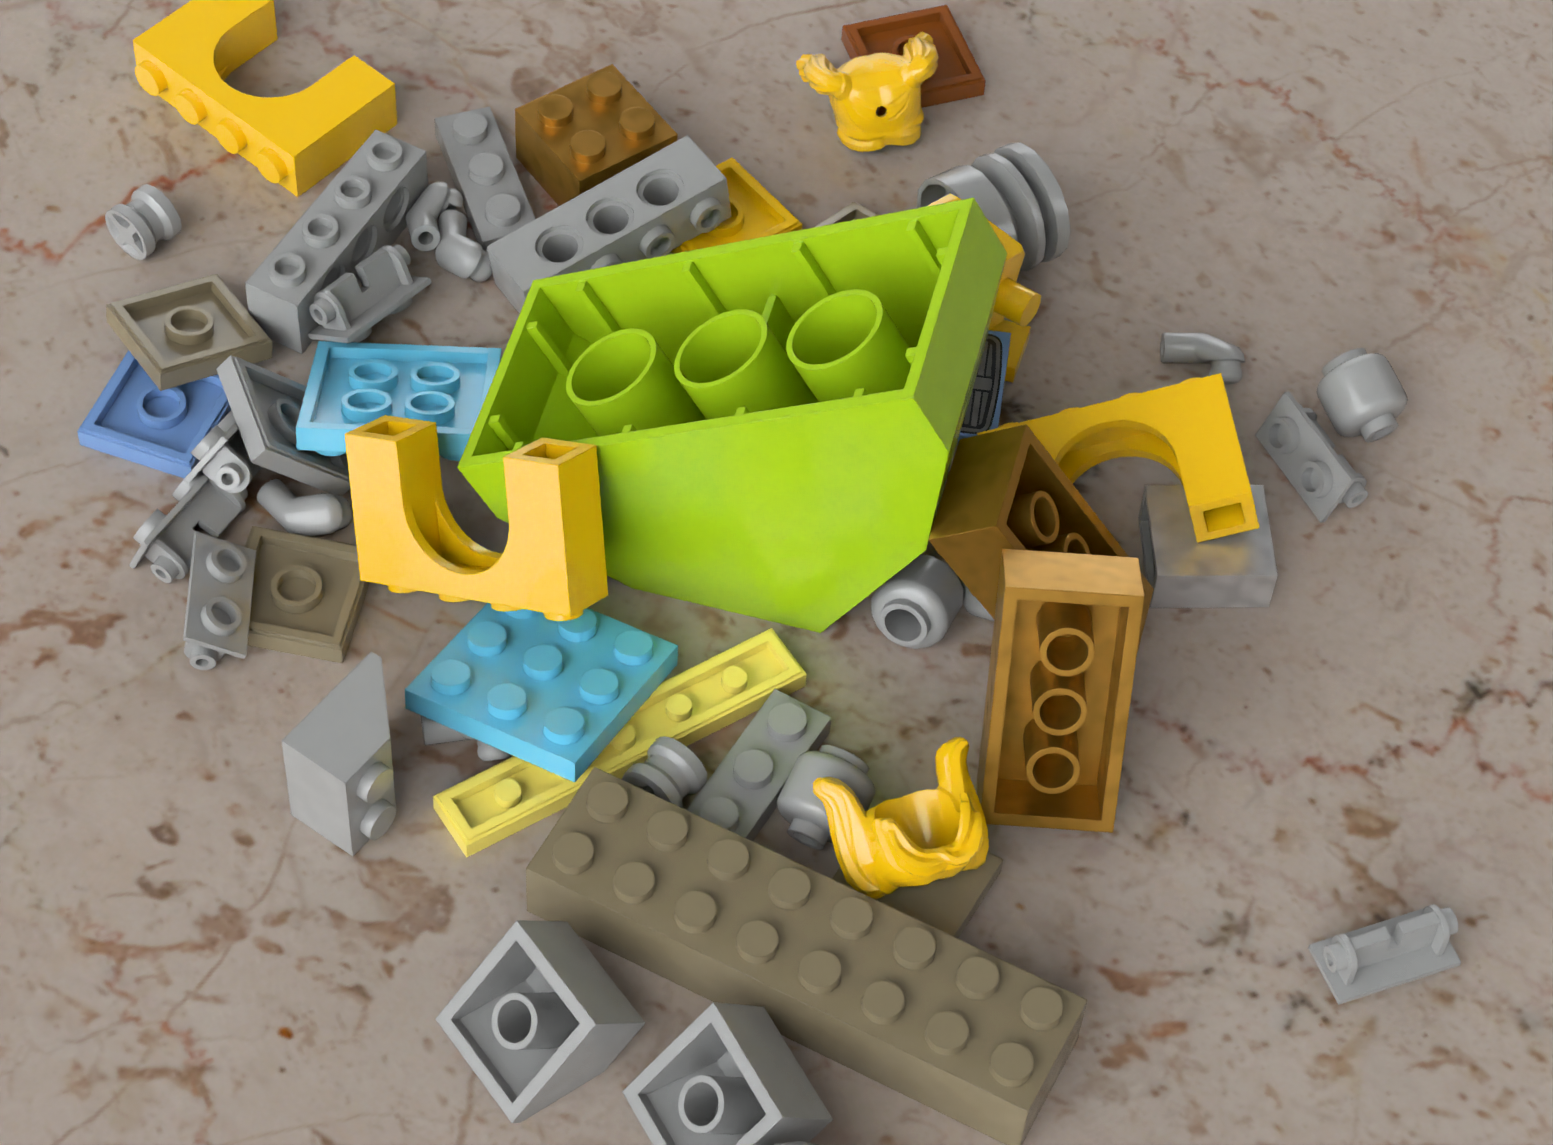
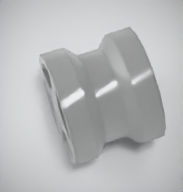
[105,184,182,260]
[622,736,708,808]

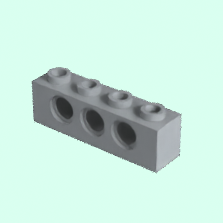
[245,129,428,354]
[487,135,732,314]

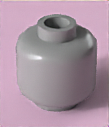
[1316,348,1408,443]
[871,554,963,649]
[776,745,875,850]

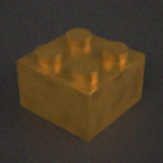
[515,64,678,206]

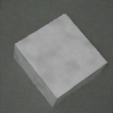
[1138,485,1278,608]

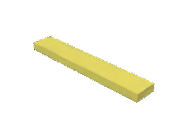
[433,628,807,857]

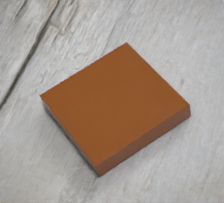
[841,5,986,116]

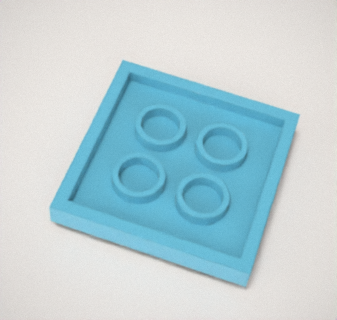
[296,341,502,461]
[405,603,678,782]

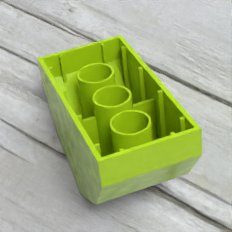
[457,197,1007,633]

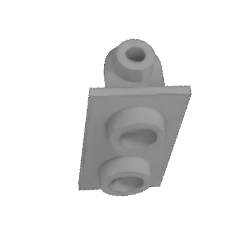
[308,244,432,343]
[1255,392,1368,523]
[184,410,263,493]
[129,471,248,583]
[183,531,256,670]
[1308,904,1461,1005]

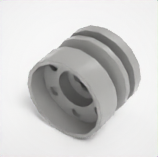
[917,142,1071,271]

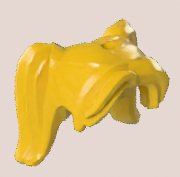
[796,31,939,152]
[813,737,989,900]

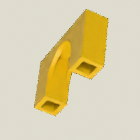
[133,0,397,197]
[977,373,1259,543]
[345,415,608,621]

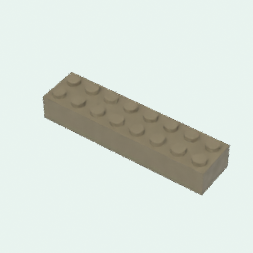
[526,767,1088,1145]

